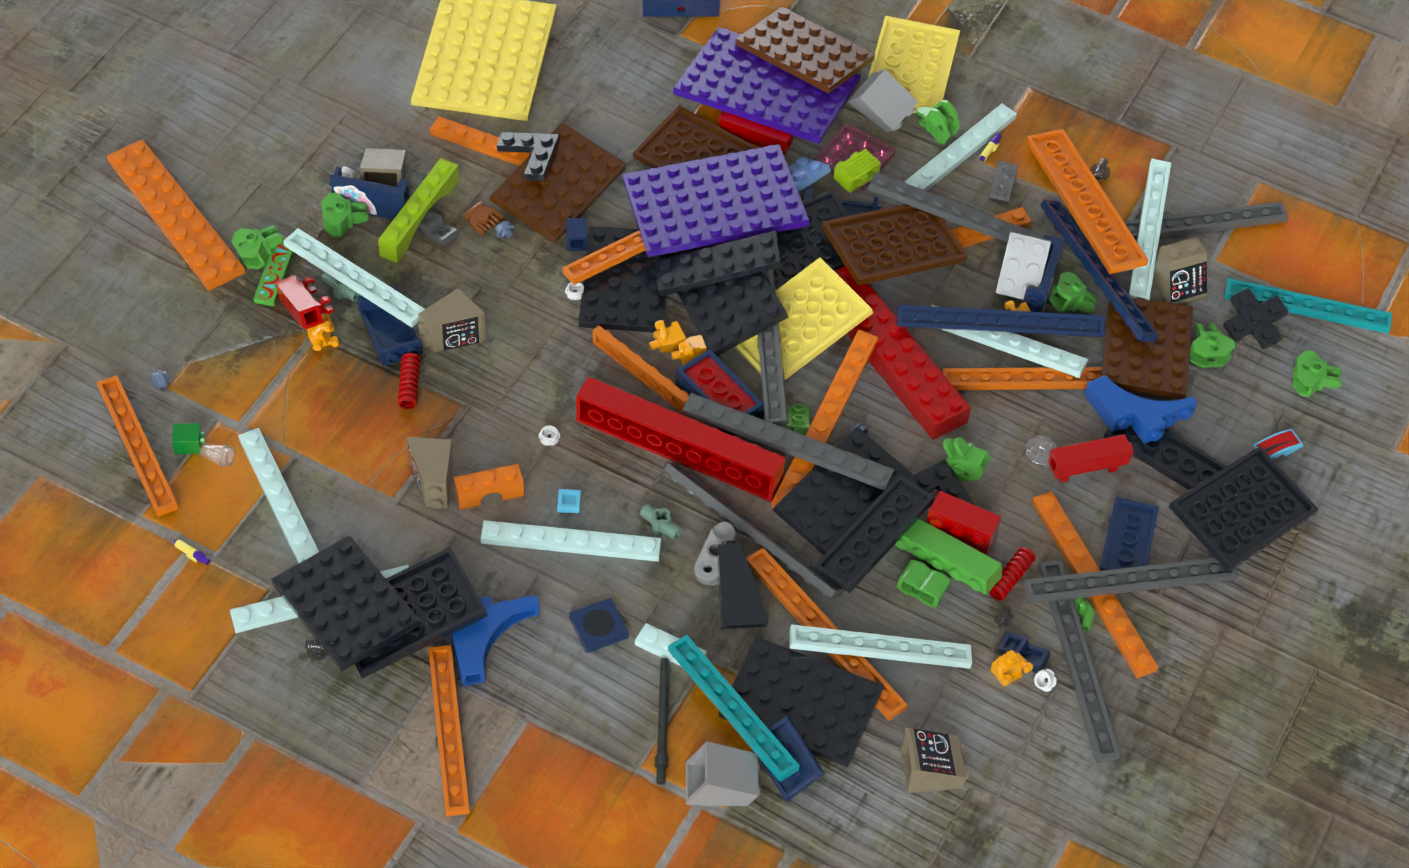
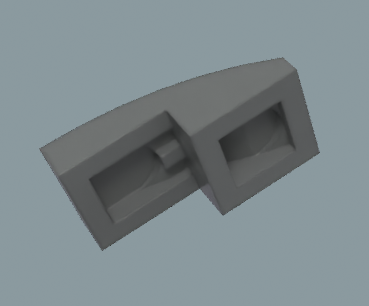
[418,210,459,246]

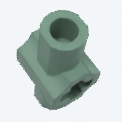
[322,272,361,302]
[640,503,683,540]

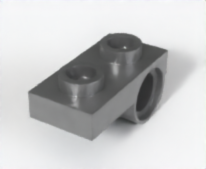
[989,161,1018,204]

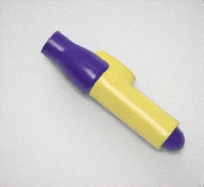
[979,133,1002,161]
[174,539,211,565]

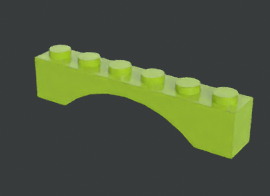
[378,158,459,263]

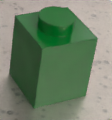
[172,423,206,454]

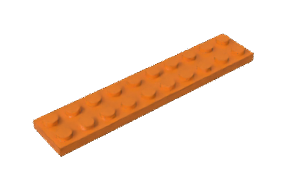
[1026,129,1148,274]
[107,139,245,291]

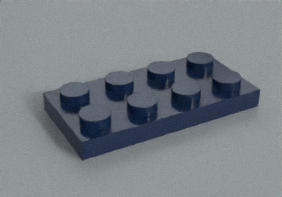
[1100,496,1159,571]

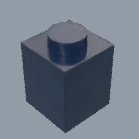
[566,218,587,251]

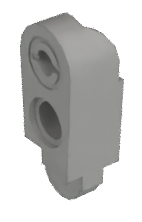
[694,522,736,586]

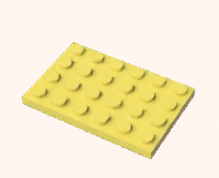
[868,16,960,113]
[735,258,873,380]

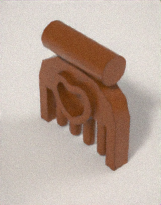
[462,202,504,237]

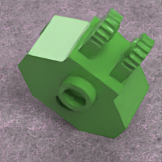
[916,99,960,144]
[321,192,369,238]
[232,225,283,269]
[1049,272,1097,314]
[1189,323,1235,368]
[1292,350,1342,397]
[943,437,991,481]

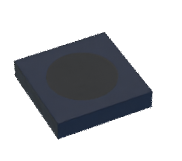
[569,598,629,653]

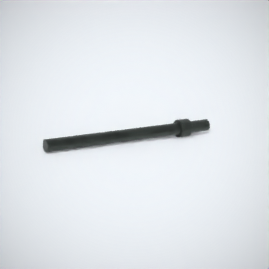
[654,658,670,785]

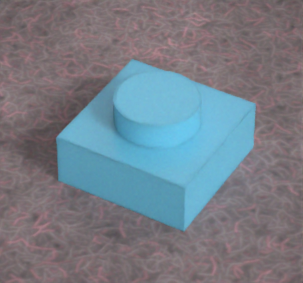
[557,489,581,513]

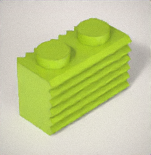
[834,149,881,193]

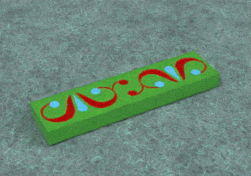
[253,236,294,307]

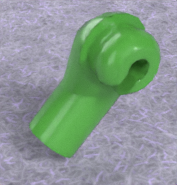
[1074,598,1095,631]

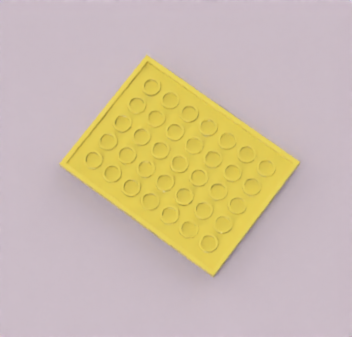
[411,0,557,121]

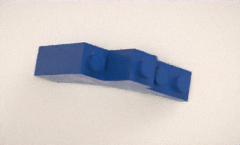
[1085,375,1197,444]
[451,595,539,687]

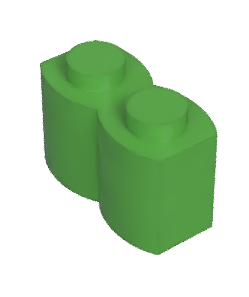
[897,560,951,608]

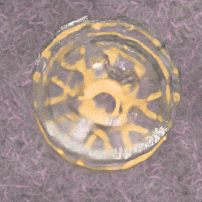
[1025,435,1057,469]

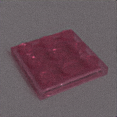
[814,123,896,191]

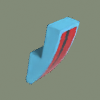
[1253,428,1303,460]

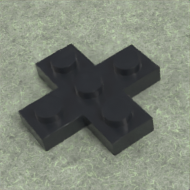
[1223,288,1289,350]

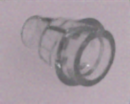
[200,444,235,467]

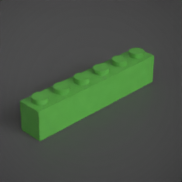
[895,519,1002,595]

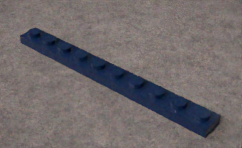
[1040,200,1159,342]
[896,305,1105,337]

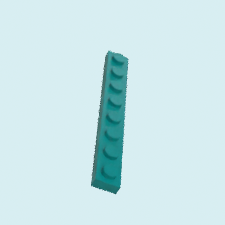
[1224,278,1392,334]
[668,635,800,782]

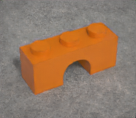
[453,464,524,510]

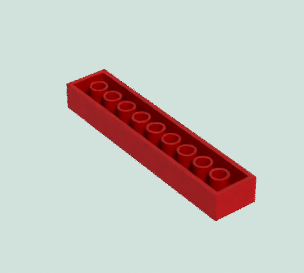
[834,266,971,440]
[576,377,786,502]

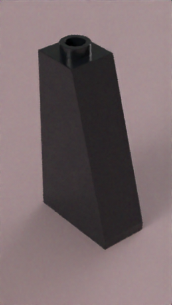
[717,540,768,629]

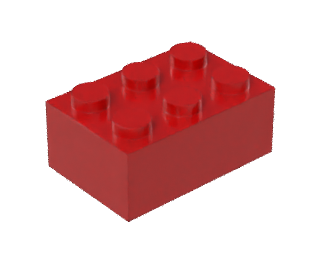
[927,491,1001,556]

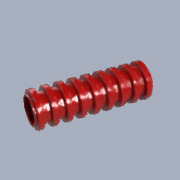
[398,353,421,409]
[989,547,1036,601]

